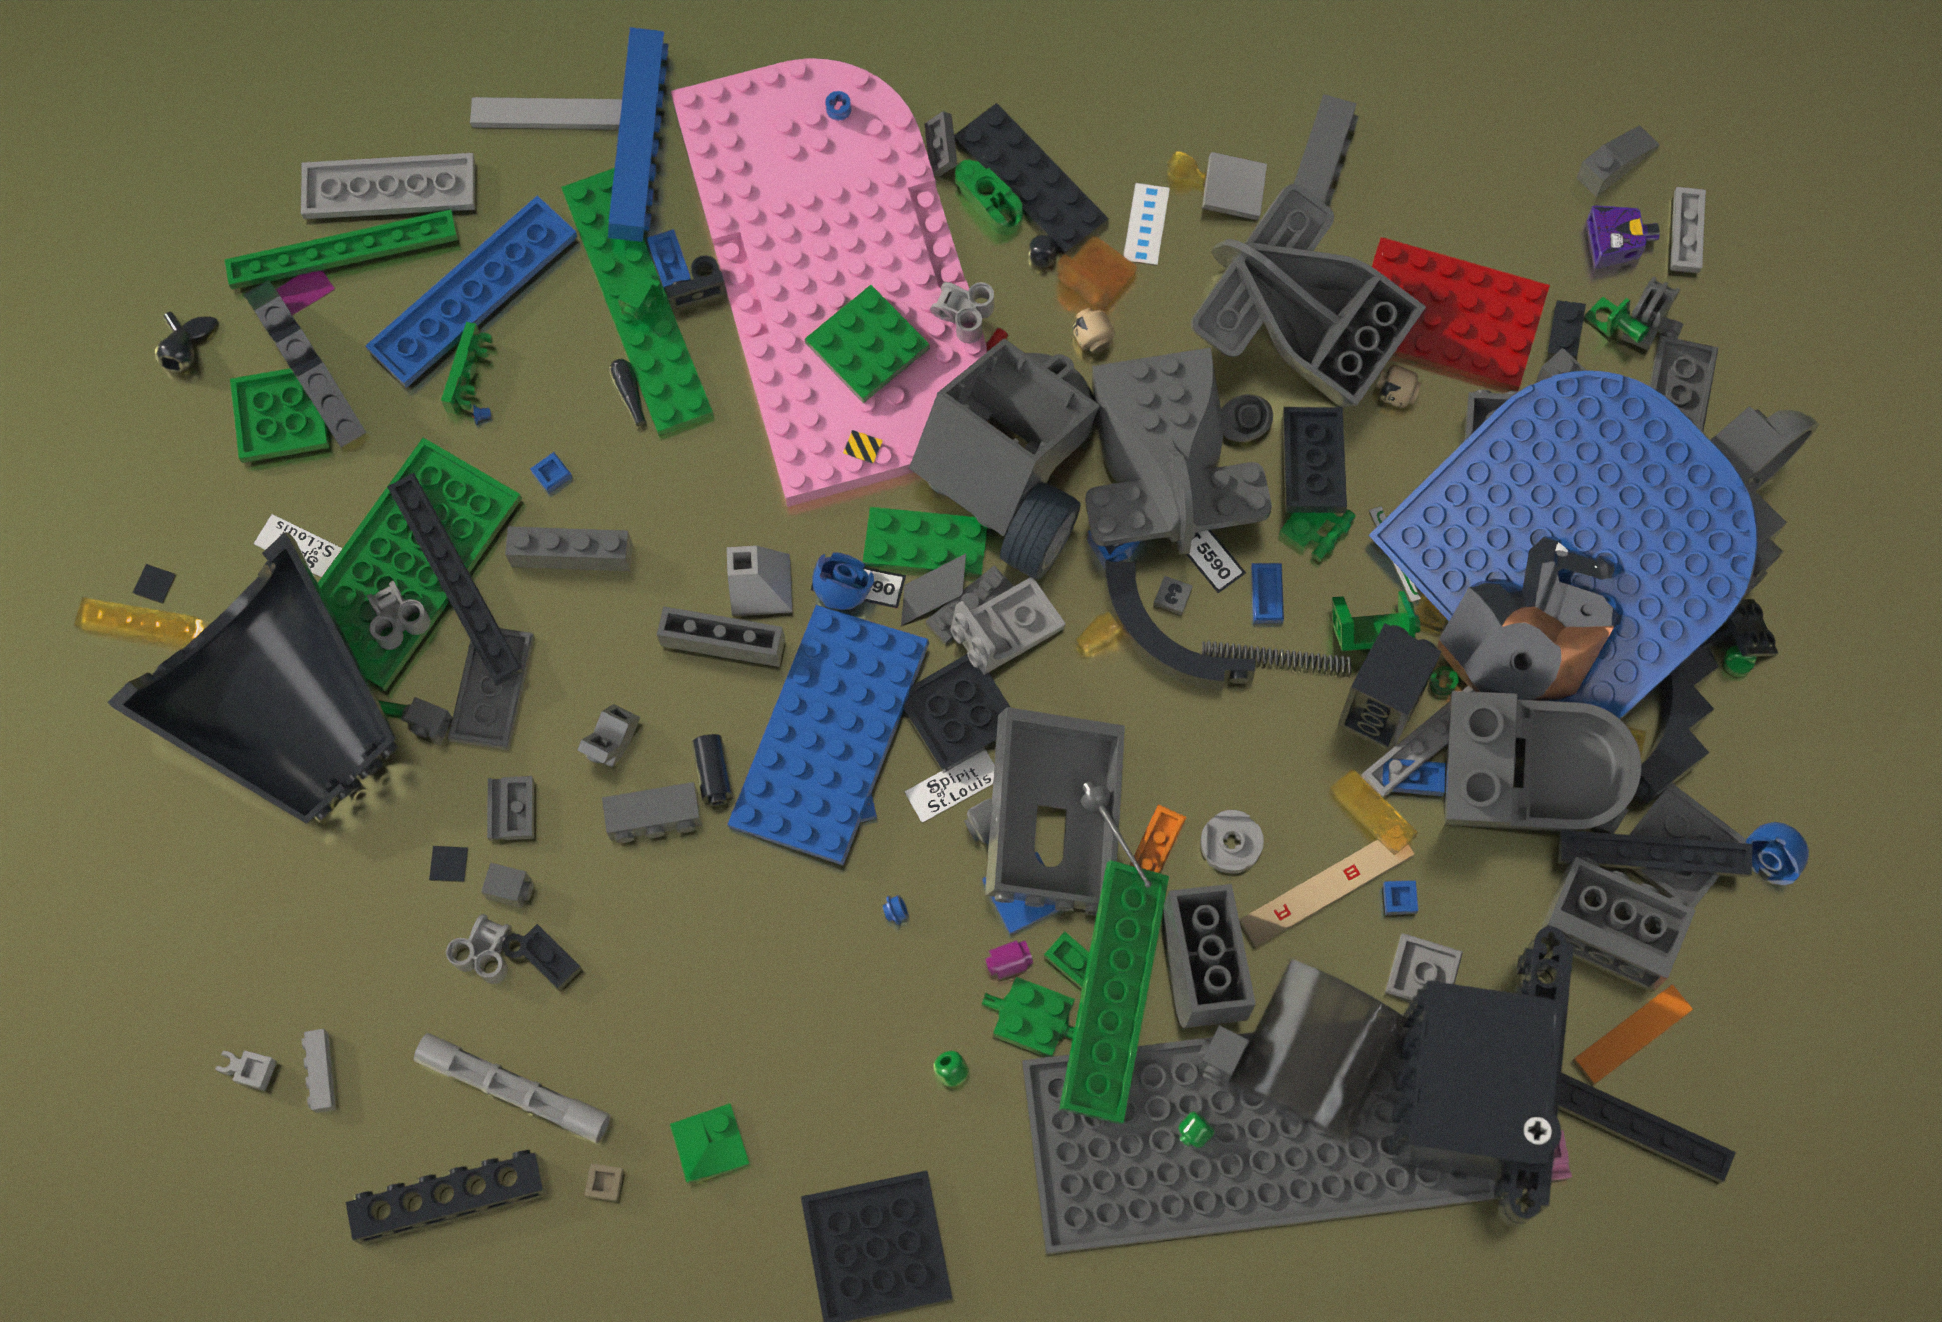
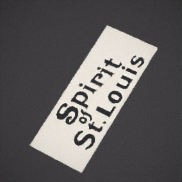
[254,514,342,577]
[905,749,995,823]

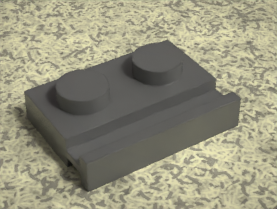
[487,776,534,841]

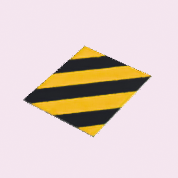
[843,430,883,463]

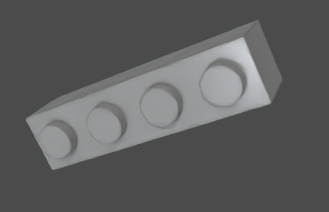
[302,1029,336,1113]

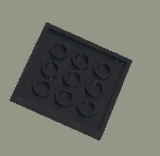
[801,1170,953,1322]

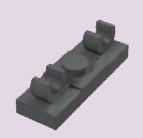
[926,565,1014,646]

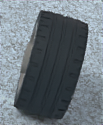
[1000,482,1081,579]

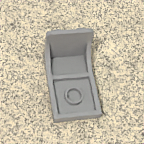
[950,577,1066,675]

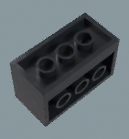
[1338,623,1442,750]

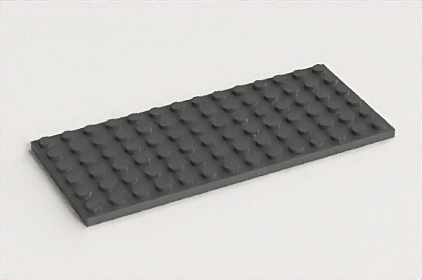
[1022,1014,1496,1255]

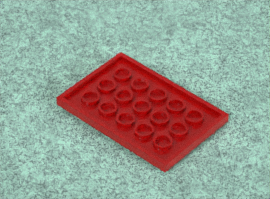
[1371,237,1550,392]

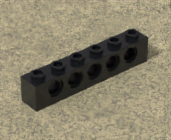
[345,1150,548,1244]

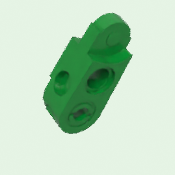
[955,160,1023,235]

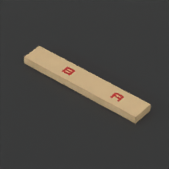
[1239,828,1415,948]

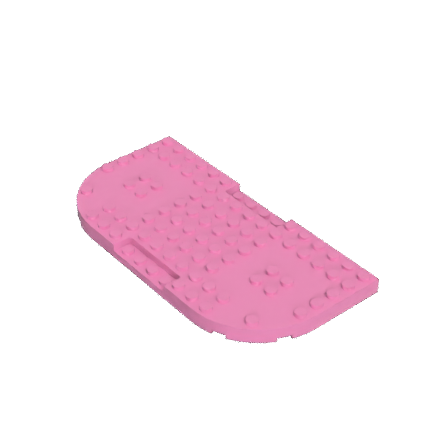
[670,59,987,507]

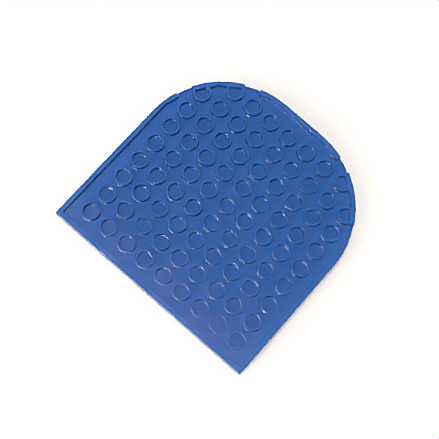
[1369,371,1758,719]

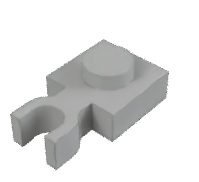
[215,1050,277,1091]

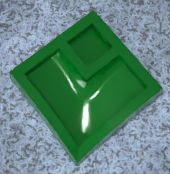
[670,1103,751,1184]

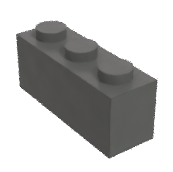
[602,782,702,843]

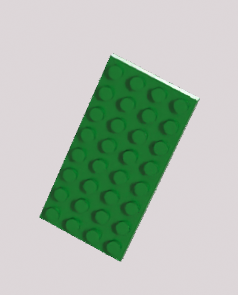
[318,437,522,692]

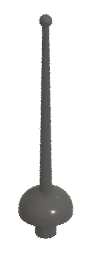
[1080,781,1152,888]

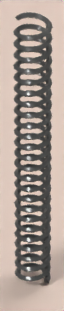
[1202,640,1352,674]

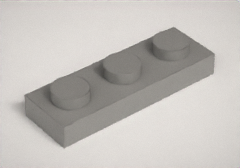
[1670,187,1706,273]

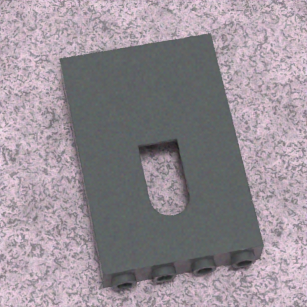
[985,707,1125,916]

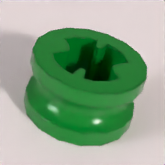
[1429,666,1458,697]

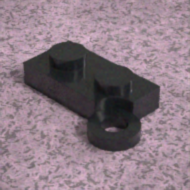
[502,924,582,991]

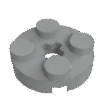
[1200,810,1264,873]

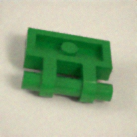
[1279,509,1356,562]

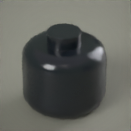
[1028,235,1058,268]

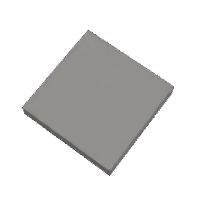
[1202,152,1267,220]
[1385,933,1463,1002]

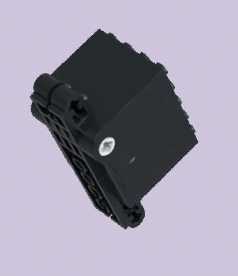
[1388,926,1574,1227]

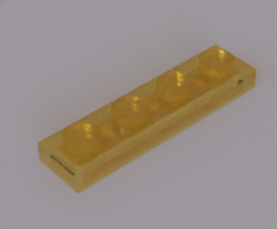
[74,597,201,647]

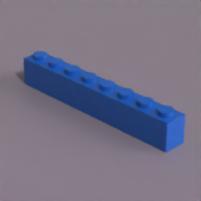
[608,27,669,242]

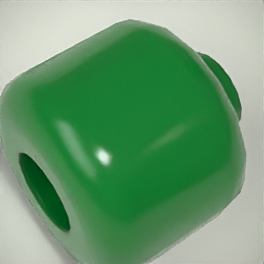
[933,1050,969,1087]
[1178,1111,1215,1148]

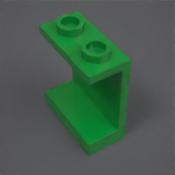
[1332,591,1420,651]

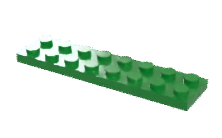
[1059,860,1169,1124]

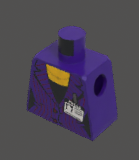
[1587,206,1660,269]

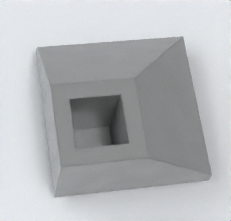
[727,546,792,616]

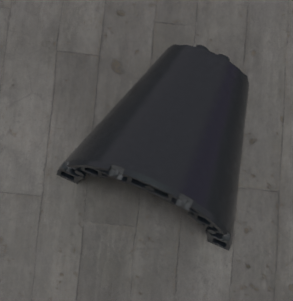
[108,532,399,824]

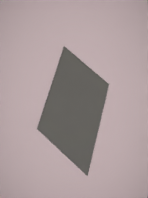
[901,554,966,626]

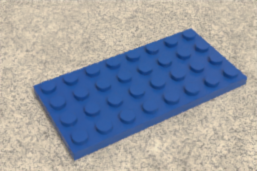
[727,605,929,865]

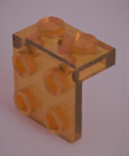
[1057,237,1137,311]

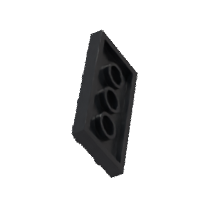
[1283,407,1347,513]

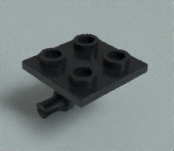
[1701,599,1779,663]

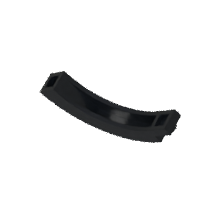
[1105,561,1256,691]

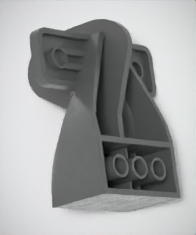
[1190,184,1426,407]
[1085,348,1272,554]

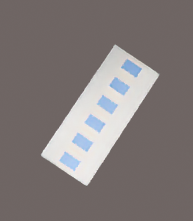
[1123,183,1170,265]

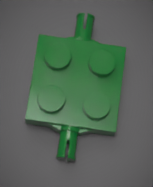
[981,976,1075,1057]

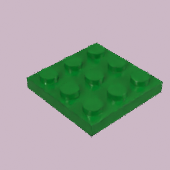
[804,285,930,403]
[230,368,330,463]

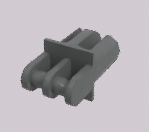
[1632,276,1681,327]

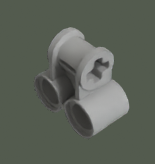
[930,282,995,344]
[366,581,430,650]
[446,914,512,984]

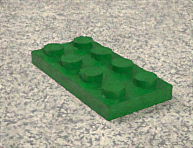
[862,507,988,578]

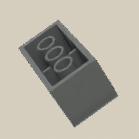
[1162,884,1256,1028]

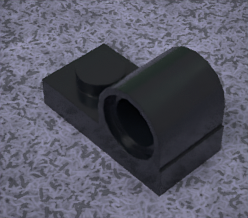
[665,255,727,310]

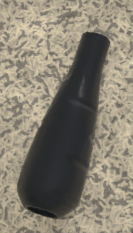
[609,358,646,426]

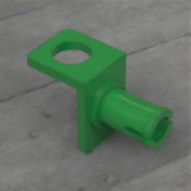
[1585,297,1650,343]

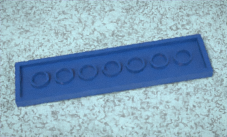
[365,196,578,388]

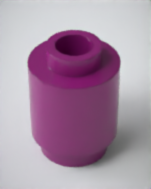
[985,940,1034,980]

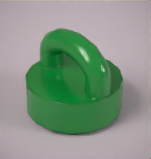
[1722,645,1757,677]

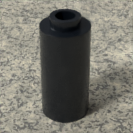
[692,734,732,806]

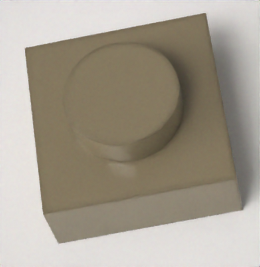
[584,1163,624,1202]

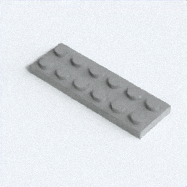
[301,153,475,219]

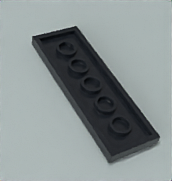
[954,102,1109,258]

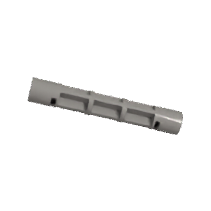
[414,1033,611,1143]

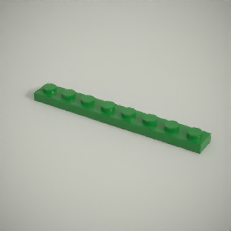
[224,210,458,290]

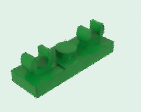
[441,322,494,414]

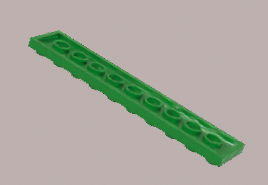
[561,168,714,436]

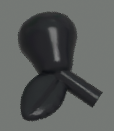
[155,312,218,372]

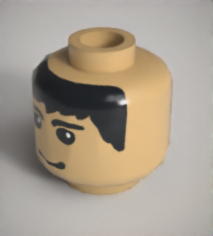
[1072,308,1115,354]
[1375,365,1422,408]

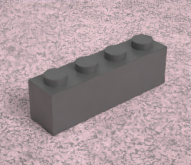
[1294,94,1359,206]
[505,526,633,571]
[657,606,786,667]

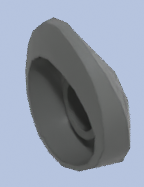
[1221,394,1274,442]

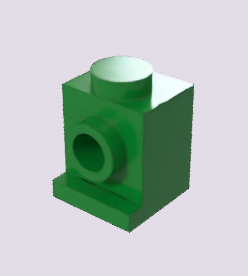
[618,271,664,321]

